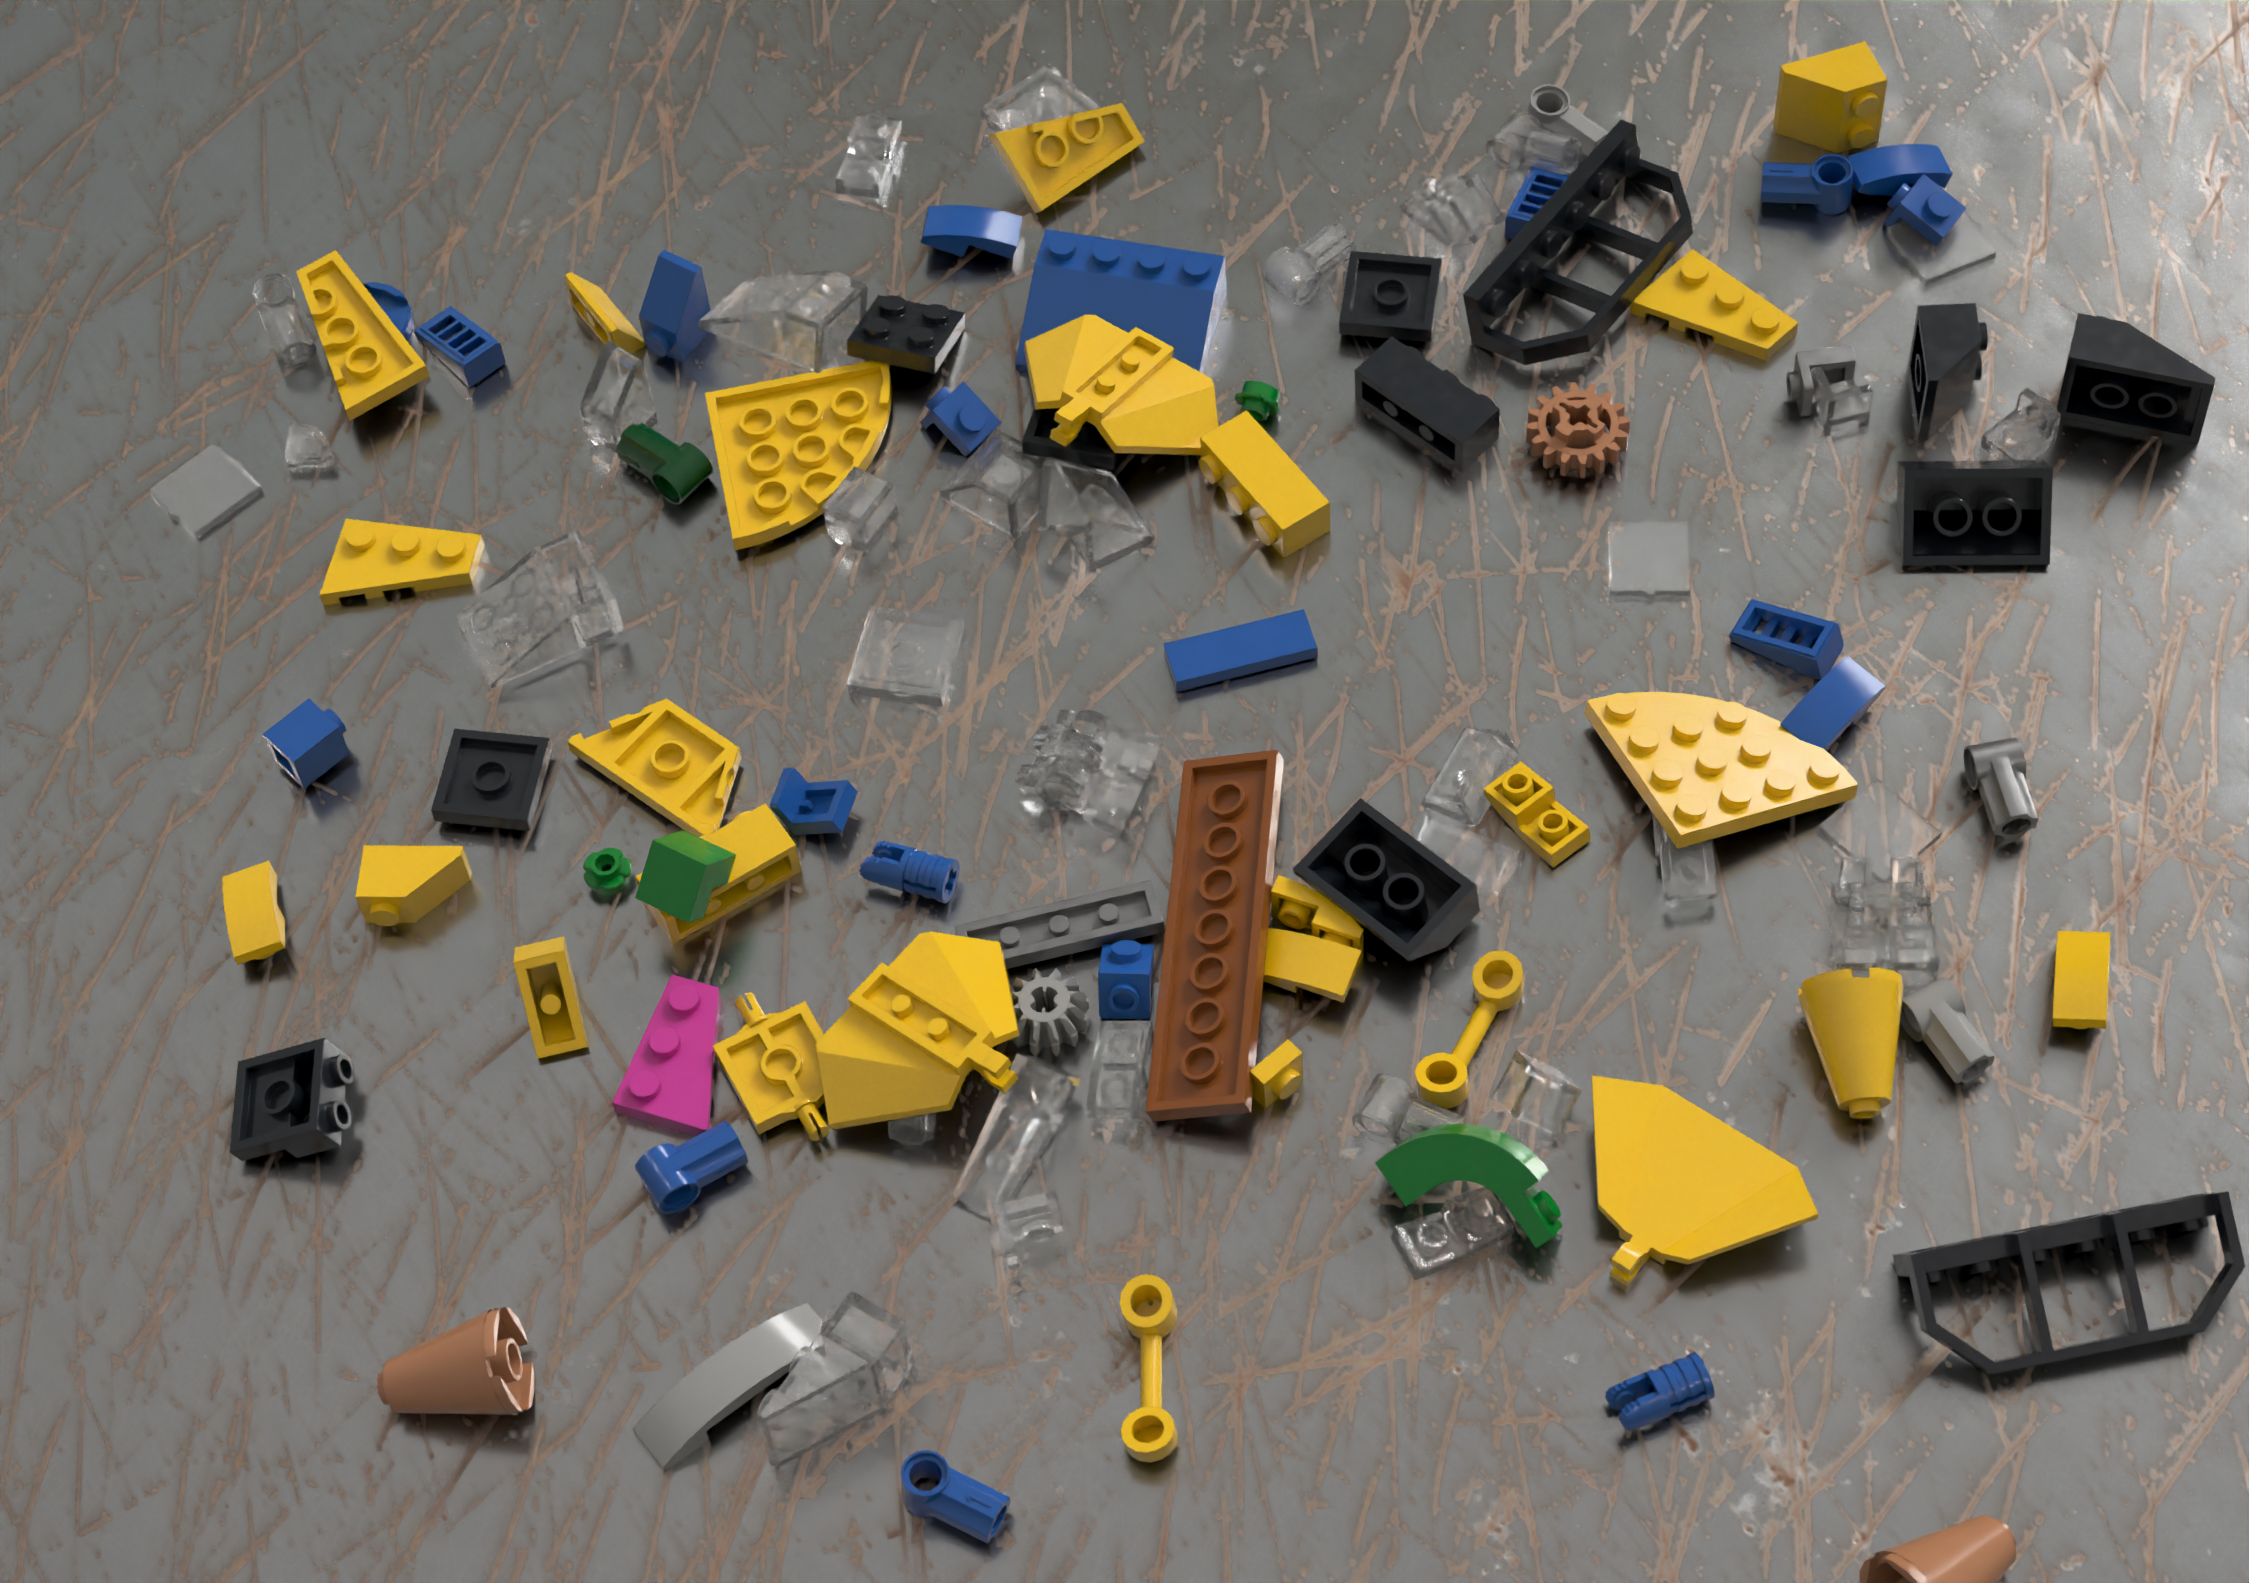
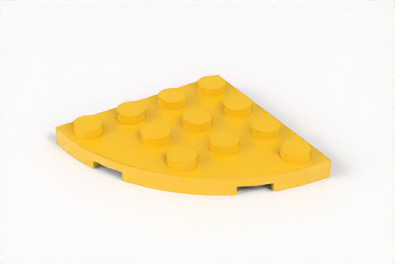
[705,361,892,551]
[1584,692,1858,849]

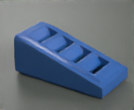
[1504,166,1570,240]
[414,306,506,388]
[1729,599,1844,680]

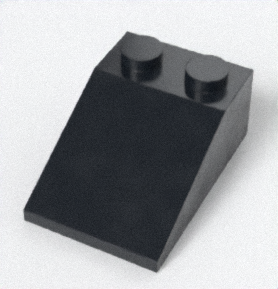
[2055,313,2216,444]

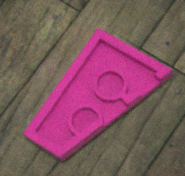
[612,974,721,1136]

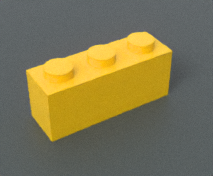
[1199,410,1330,558]
[635,803,802,945]

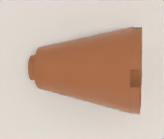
[377,1307,535,1415]
[1859,1515,2016,1583]

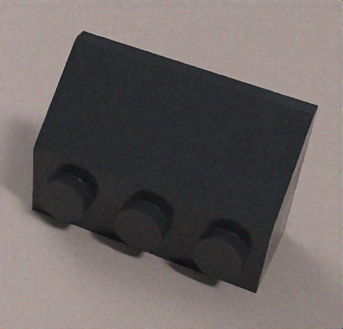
[1897,460,2053,566]
[1293,798,1480,961]

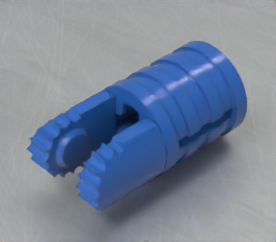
[859,841,960,903]
[1604,1352,1715,1431]

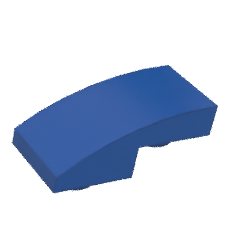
[1847,144,1953,197]
[920,205,1022,259]
[1780,656,1886,751]

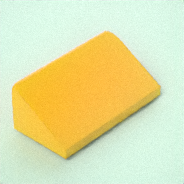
[564,272,645,361]

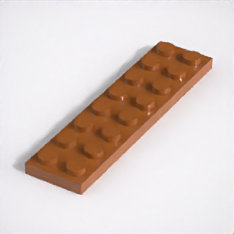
[1146,749,1284,1121]

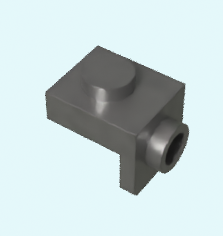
[1786,346,1856,416]

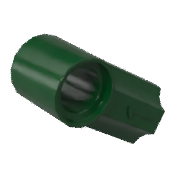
[616,423,713,505]

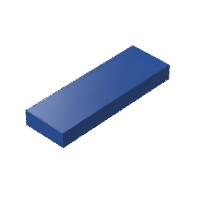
[1164,609,1318,692]

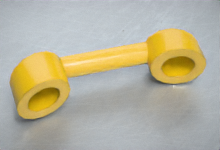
[1415,950,1525,1109]
[1119,1274,1178,1462]

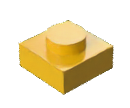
[1250,1039,1303,1109]

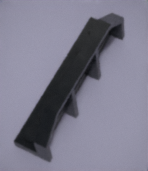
[1463,120,1693,365]
[1893,1191,2245,1374]

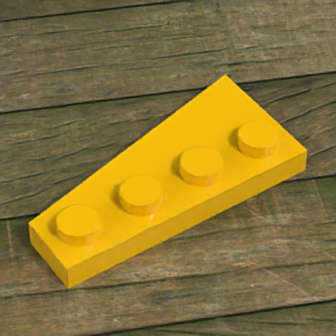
[296,250,429,421]

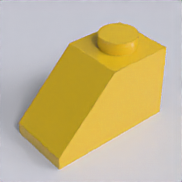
[355,845,472,926]
[513,936,588,1059]

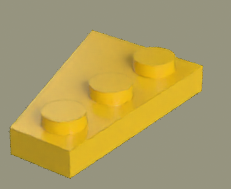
[988,103,1145,213]
[1630,249,1798,361]
[319,519,485,606]

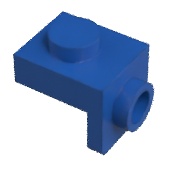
[1883,174,1967,246]
[920,381,1002,456]
[770,767,858,835]
[1098,940,1154,1019]

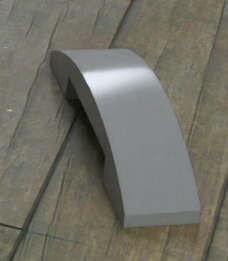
[633,1303,840,1472]

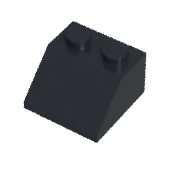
[1908,303,1988,440]

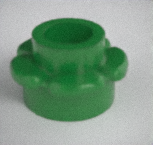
[1235,380,1280,421]
[583,848,632,895]

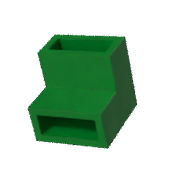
[635,830,736,923]

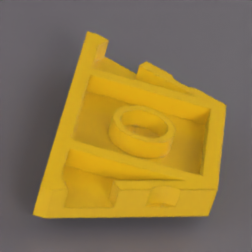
[567,698,741,837]

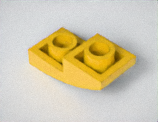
[1483,761,1591,868]
[222,861,285,965]
[1271,875,1364,964]
[1263,928,1362,1003]
[2053,931,2111,1029]

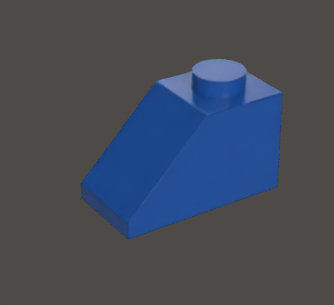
[638,249,714,363]

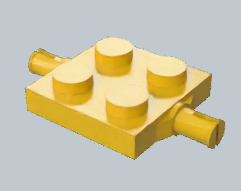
[712,992,830,1141]

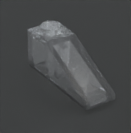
[952,1053,1081,1220]

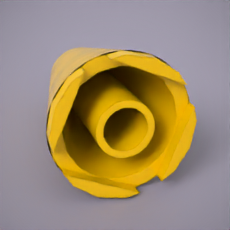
[1798,968,1904,1119]

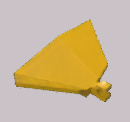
[1024,315,1218,455]
[816,932,1020,1130]
[1591,1075,1819,1287]

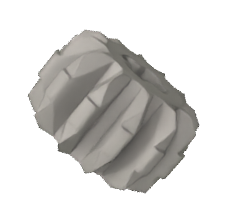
[1011,968,1089,1057]

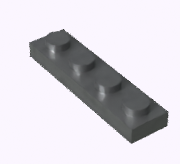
[955,880,1165,969]

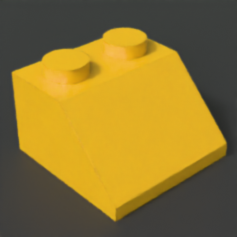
[1773,41,1888,153]

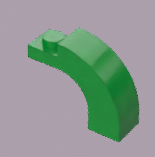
[1375,1124,1563,1248]

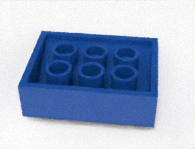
[1015,229,1227,373]

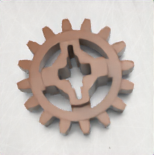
[1526,382,1630,478]

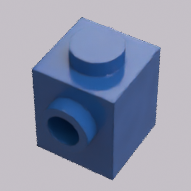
[263,698,350,789]

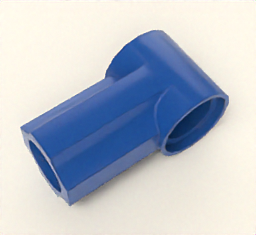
[1761,154,1853,215]
[635,1120,748,1214]
[901,1450,1010,1543]

